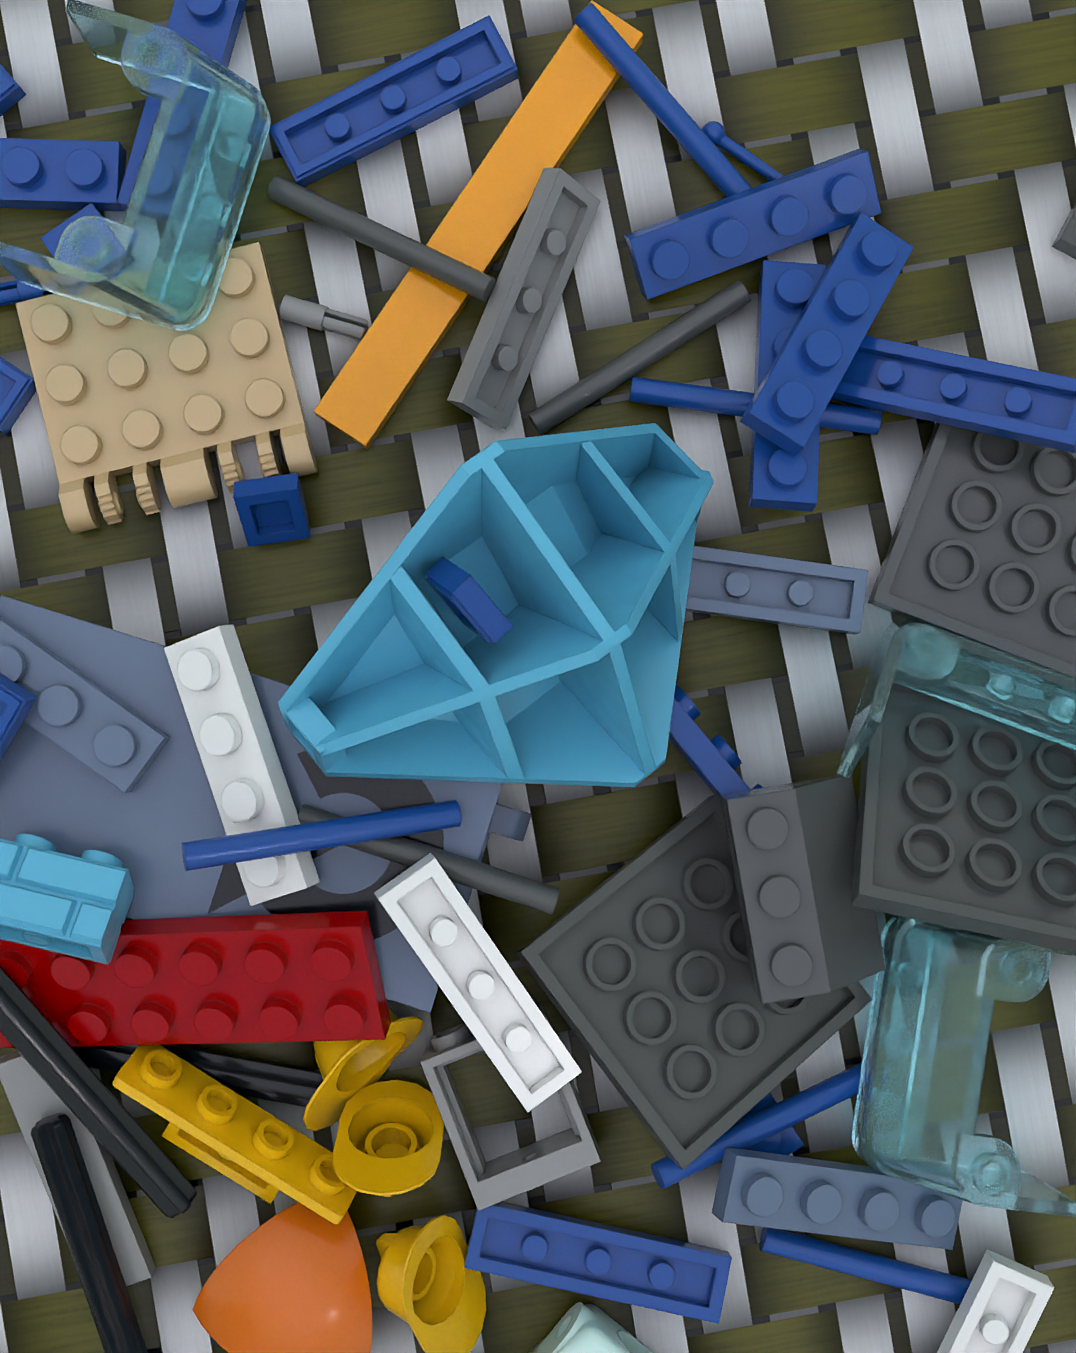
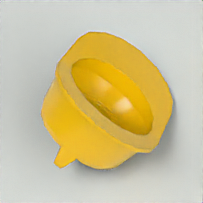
[303,1005,423,1131]
[332,1080,444,1197]
[376,1215,486,1353]

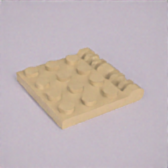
[15,242,318,534]

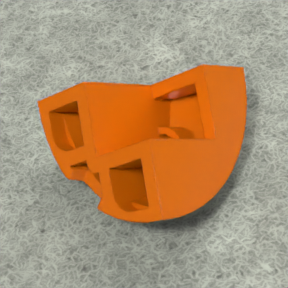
[192,1202,372,1353]

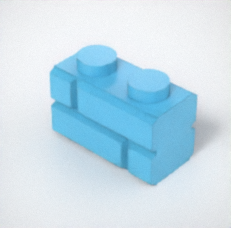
[0,834,135,965]

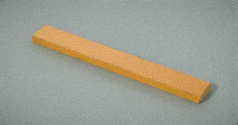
[313,0,643,450]

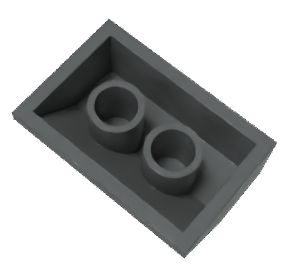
[720,773,886,1004]

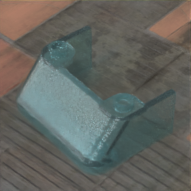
[0,0,271,331]
[836,620,1076,778]
[852,915,1076,1217]

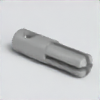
[279,295,368,341]

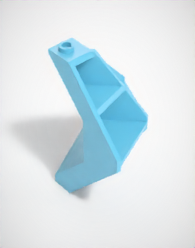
[278,423,714,787]

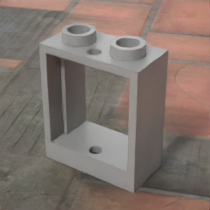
[420,1002,601,1211]

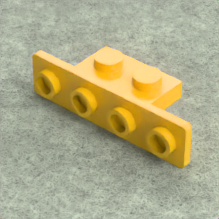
[112,1045,357,1224]

